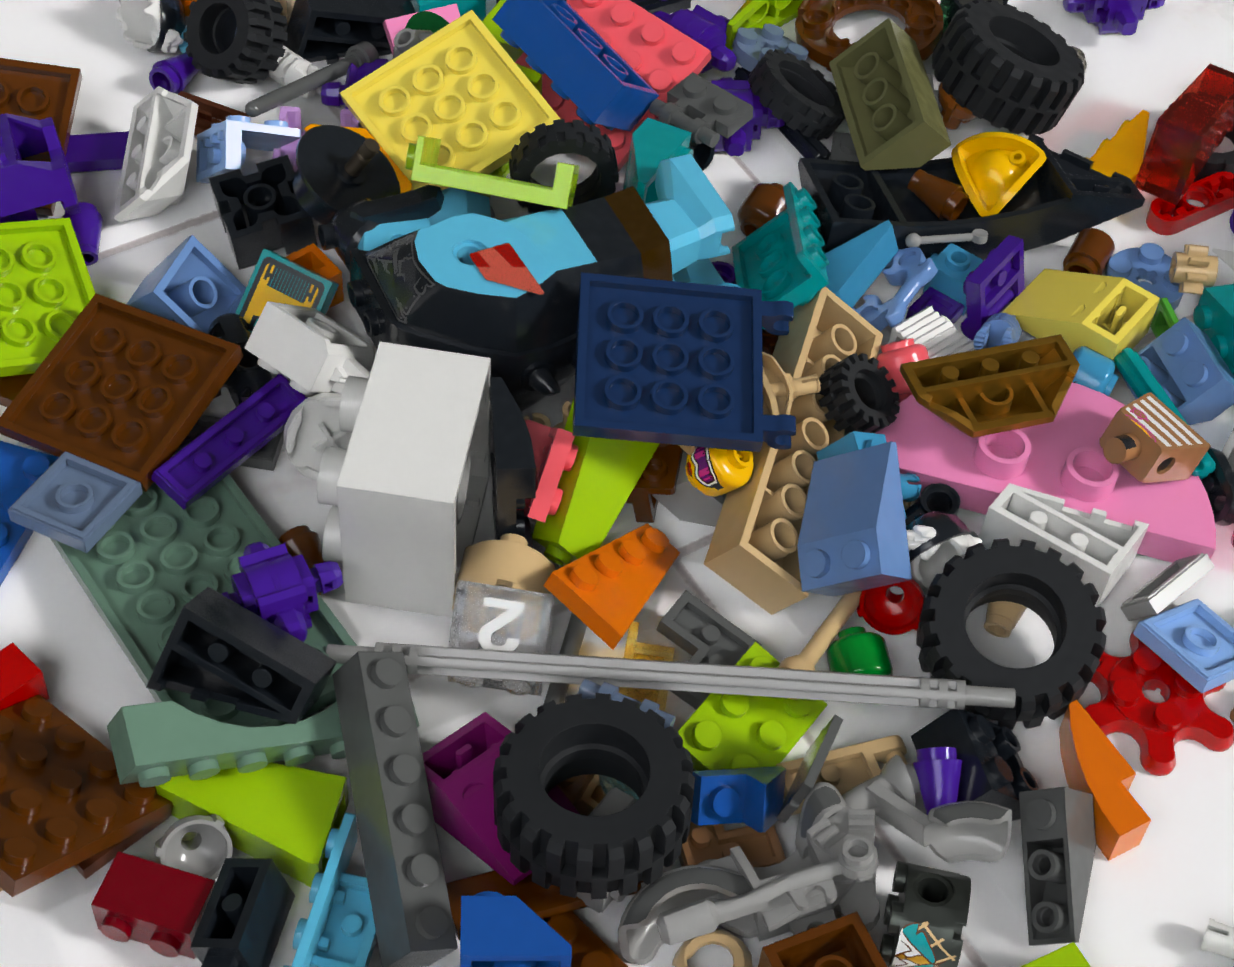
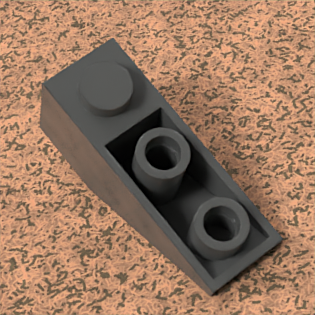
[1019,787,1096,946]

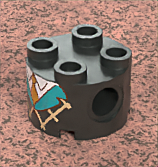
[880,861,971,967]

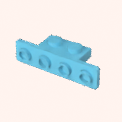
[283,812,377,967]

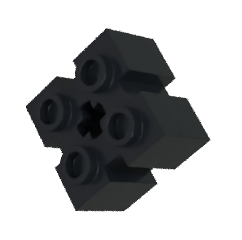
[209,155,318,270]

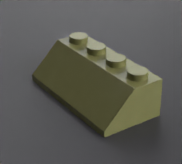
[829,18,951,171]

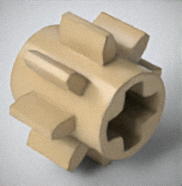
[1169,244,1218,295]

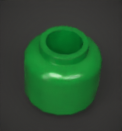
[826,626,893,676]

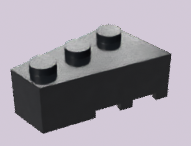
[283,0,416,65]
[146,587,337,724]

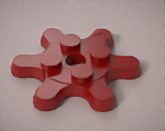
[1084,630,1234,776]

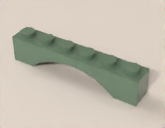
[107,700,420,788]

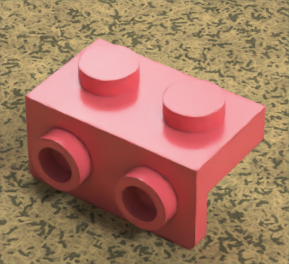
[516,420,578,523]

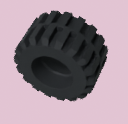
[183,0,288,85]

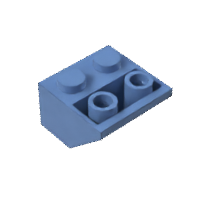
[1117,317,1234,425]

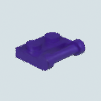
[960,235,1025,340]

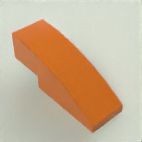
[1059,700,1151,861]

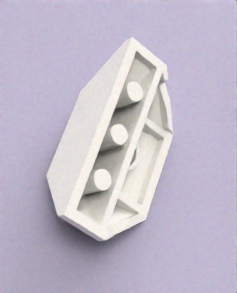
[113,86,199,222]

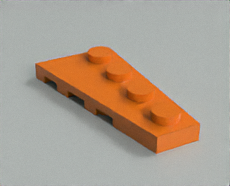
[543,523,680,650]

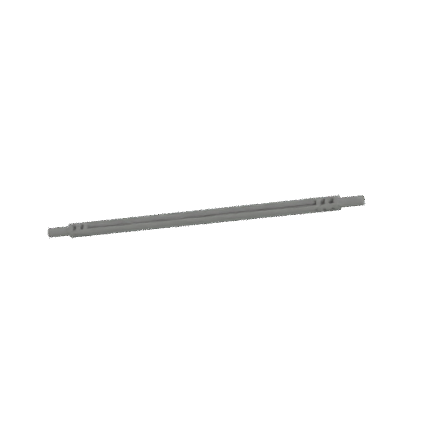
[326,642,1016,710]

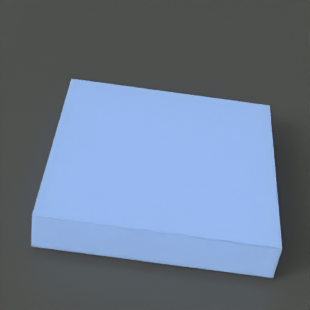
[1133,599,1234,694]

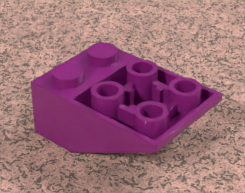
[422,712,581,886]

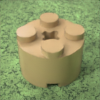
[452,533,556,640]

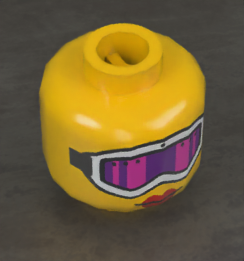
[685,447,754,497]

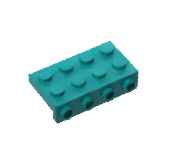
[731,182,829,330]

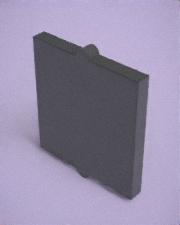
[777,715,844,823]

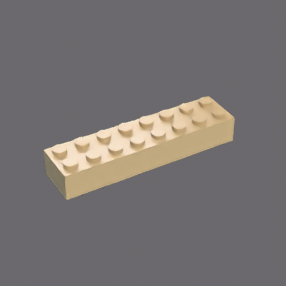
[704,286,883,615]

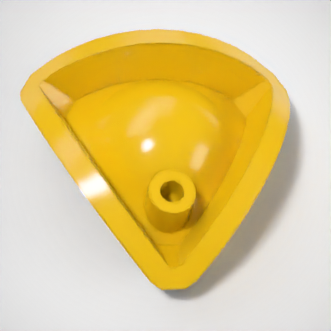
[951,132,1047,217]

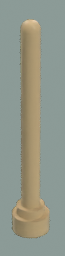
[777,591,862,700]

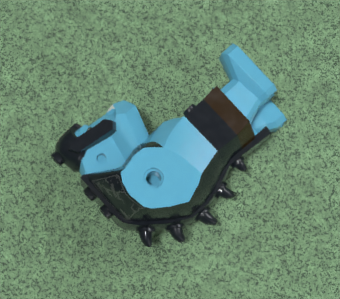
[317,154,735,421]

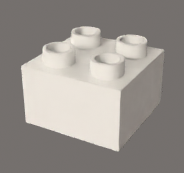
[317,342,491,619]

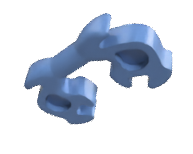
[852,247,938,331]

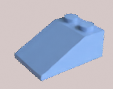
[797,441,912,597]

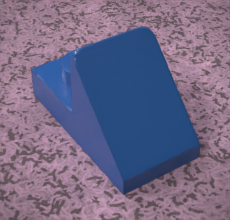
[691,766,786,833]

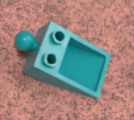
[623,117,693,203]

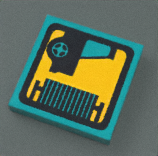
[235,248,339,333]

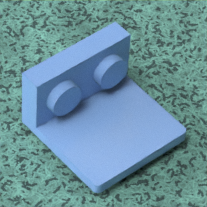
[196,115,301,183]

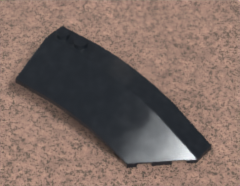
[798,133,1145,260]

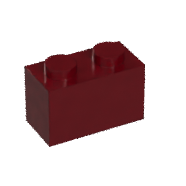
[91,851,216,959]

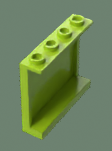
[405,136,580,209]

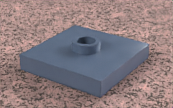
[8,451,143,553]

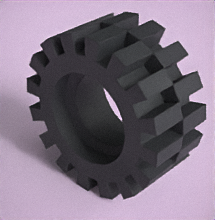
[818,353,900,436]

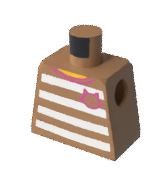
[1099,392,1211,483]

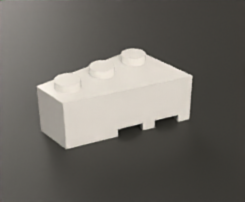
[978,483,1149,607]

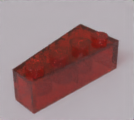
[1135,63,1234,205]

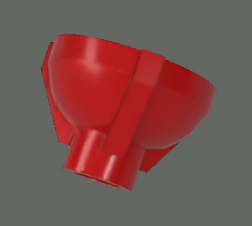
[857,579,925,635]

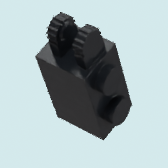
[190,858,295,967]

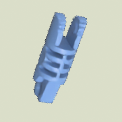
[973,313,1022,350]

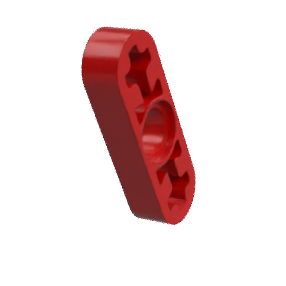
[1146,171,1234,235]

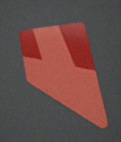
[469,243,544,295]

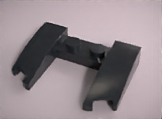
[489,377,536,549]

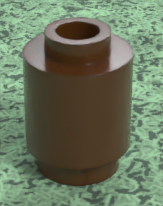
[1063,228,1115,275]

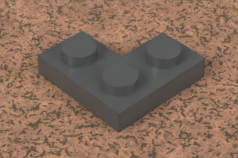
[656,590,762,710]

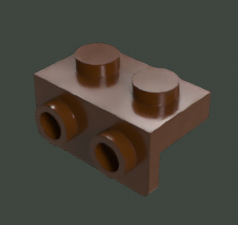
[626,443,683,523]

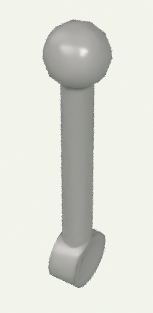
[905,229,988,248]

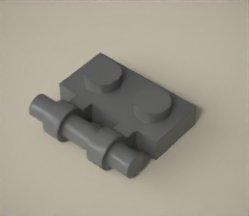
[649,72,753,148]

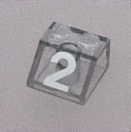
[448,580,554,696]

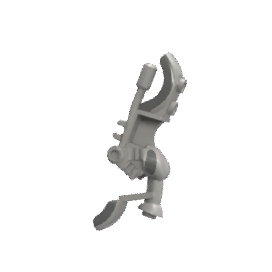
[618,755,1012,965]

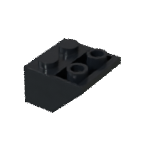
[911,709,1039,821]

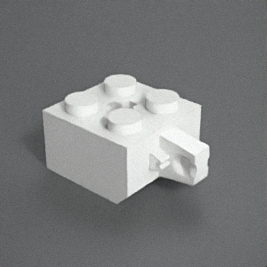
[245,301,374,396]

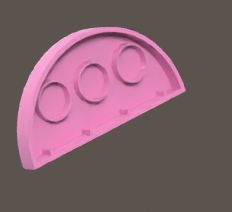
[875,382,1216,563]

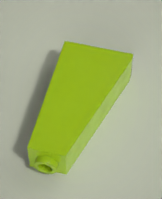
[532,399,660,567]
[155,762,349,887]

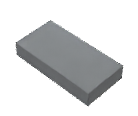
[1120,553,1215,621]

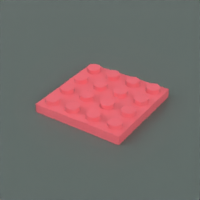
[515,0,712,172]

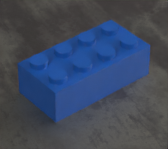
[492,0,659,131]

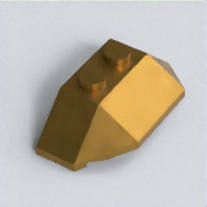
[900,334,1080,438]

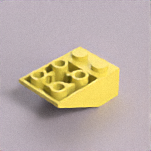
[1001,269,1160,368]

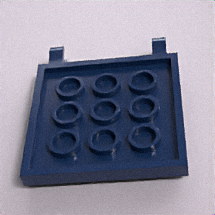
[572,272,796,452]

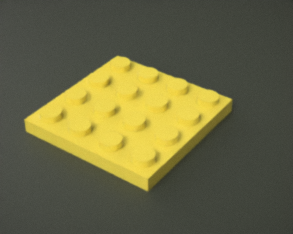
[340,10,560,191]

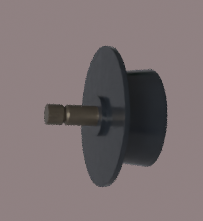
[293,125,400,224]

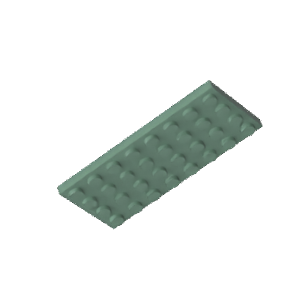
[50,442,357,727]

